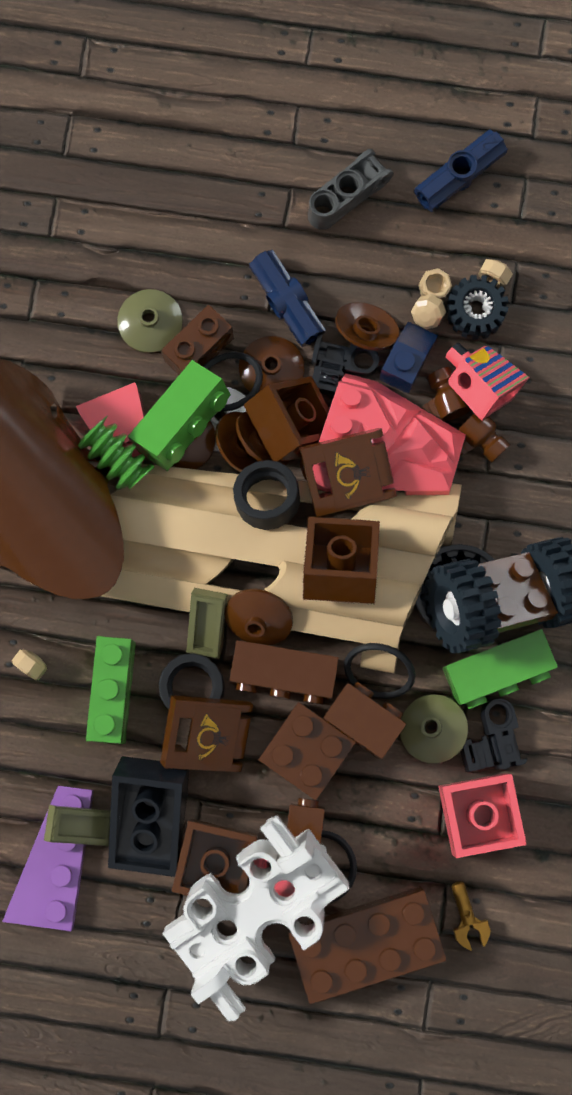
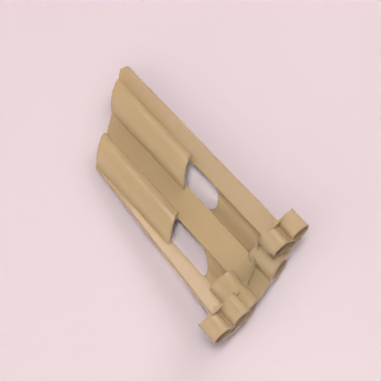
[31,464,462,673]

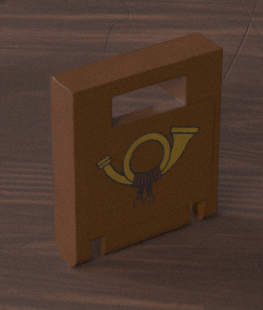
[299,428,397,517]
[160,695,253,772]

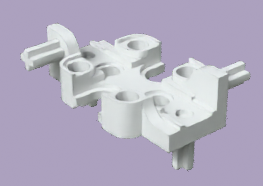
[163,815,349,1022]

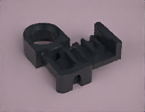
[312,334,379,396]
[460,699,527,772]

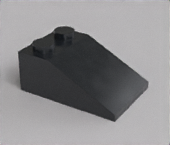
[108,756,189,877]

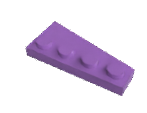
[2,785,94,931]

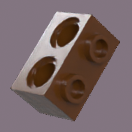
[161,304,234,375]

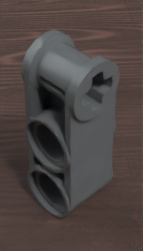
[308,148,394,230]

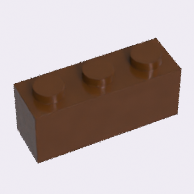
[229,640,339,705]

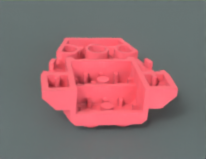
[313,373,466,495]

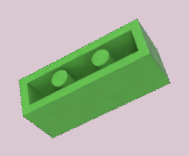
[128,360,231,471]
[442,629,558,709]
[86,636,136,744]

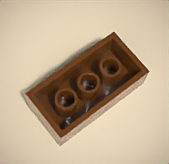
[288,886,447,1005]

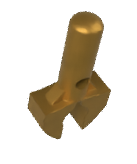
[451,881,491,951]

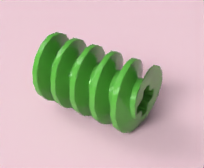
[78,416,155,490]

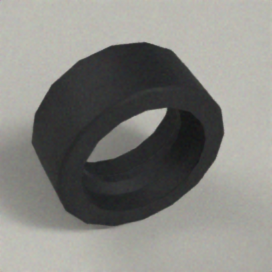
[233,460,301,530]
[159,653,225,719]

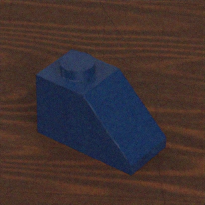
[379,321,438,394]

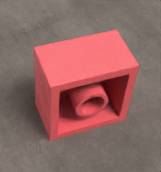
[438,773,527,858]

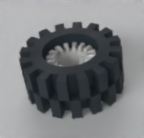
[446,275,509,340]

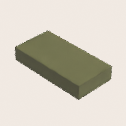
[186,588,228,659]
[44,805,111,846]

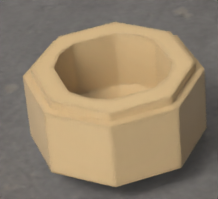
[478,259,513,289]
[419,268,452,301]
[411,294,446,329]
[12,650,47,680]

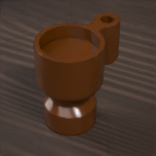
[421,367,471,422]
[458,414,511,463]

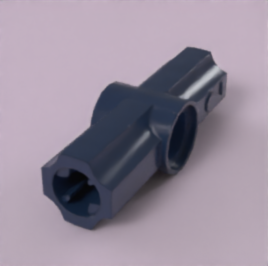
[414,129,508,212]
[249,249,326,347]

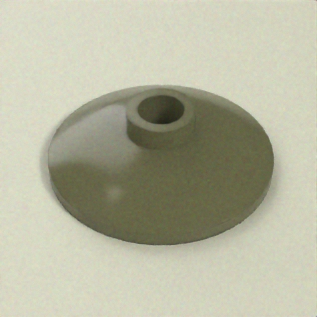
[117,289,183,353]
[400,695,468,764]

